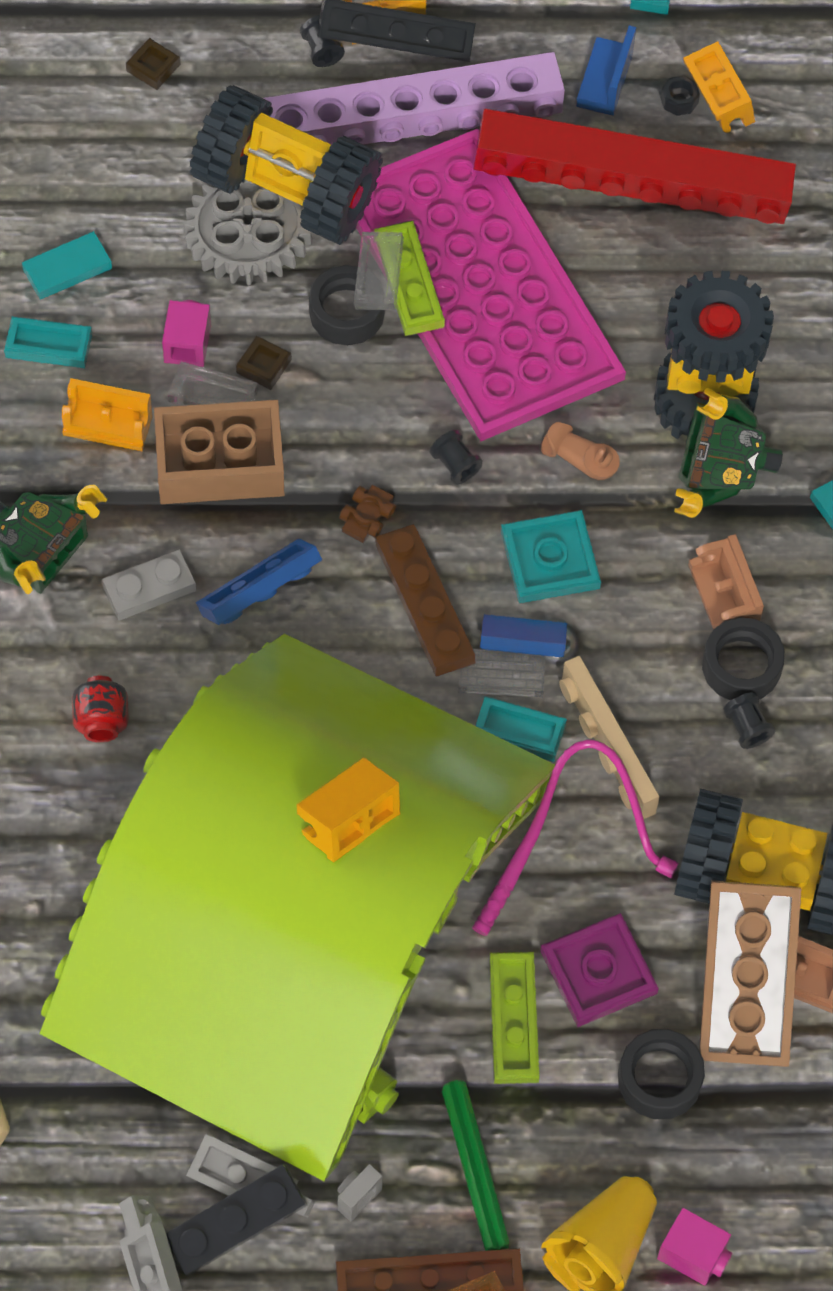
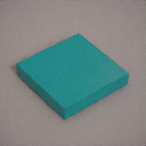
[501,510,601,604]

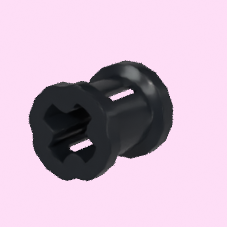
[300,15,345,67]
[429,430,483,485]
[723,692,776,749]

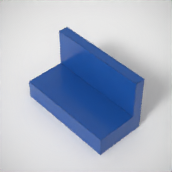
[576,25,636,116]

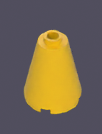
[541,1176,657,1291]

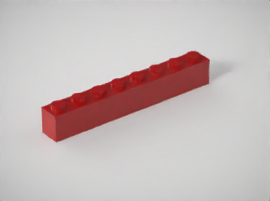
[473,109,796,224]

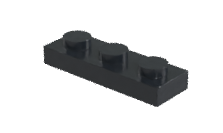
[166,1164,308,1275]

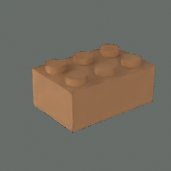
[154,400,285,504]

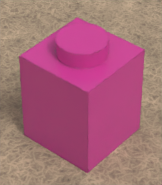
[162,300,211,367]
[657,1208,733,1286]

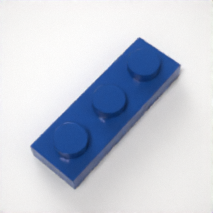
[196,538,322,625]

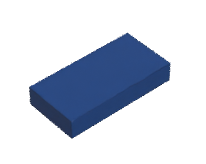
[480,614,567,658]

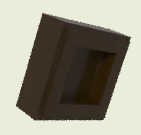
[126,38,181,90]
[236,335,292,390]

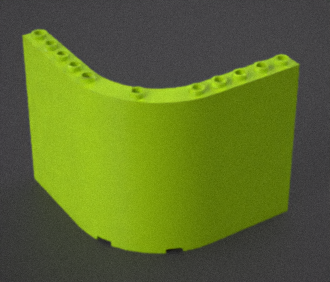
[39,633,555,1181]

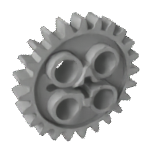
[183,180,312,285]

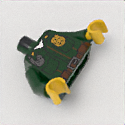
[674,388,783,518]
[0,485,108,594]

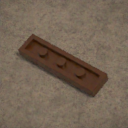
[375,524,475,677]
[336,1248,524,1291]

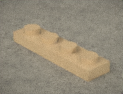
[559,655,659,819]

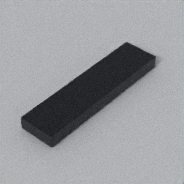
[317,0,476,62]

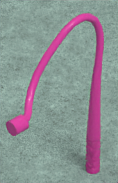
[472,740,679,936]

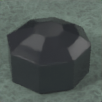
[660,75,700,116]

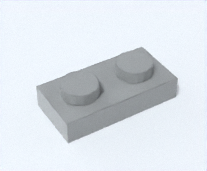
[102,549,196,621]

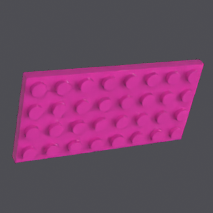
[356,128,626,442]

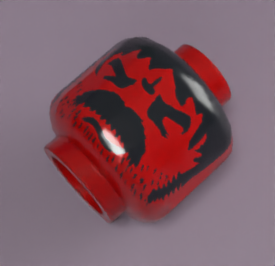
[72,675,129,742]

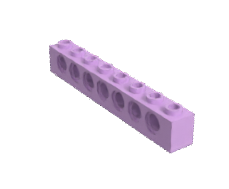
[263,52,565,145]

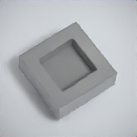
[337,1164,383,1222]

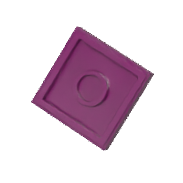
[540,913,659,1027]

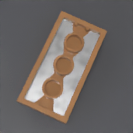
[699,880,802,1067]

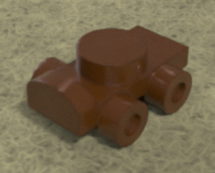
[339,485,396,543]

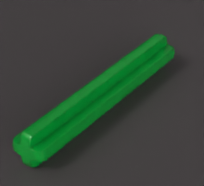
[442,1080,509,1251]

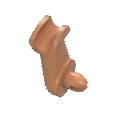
[541,422,620,480]

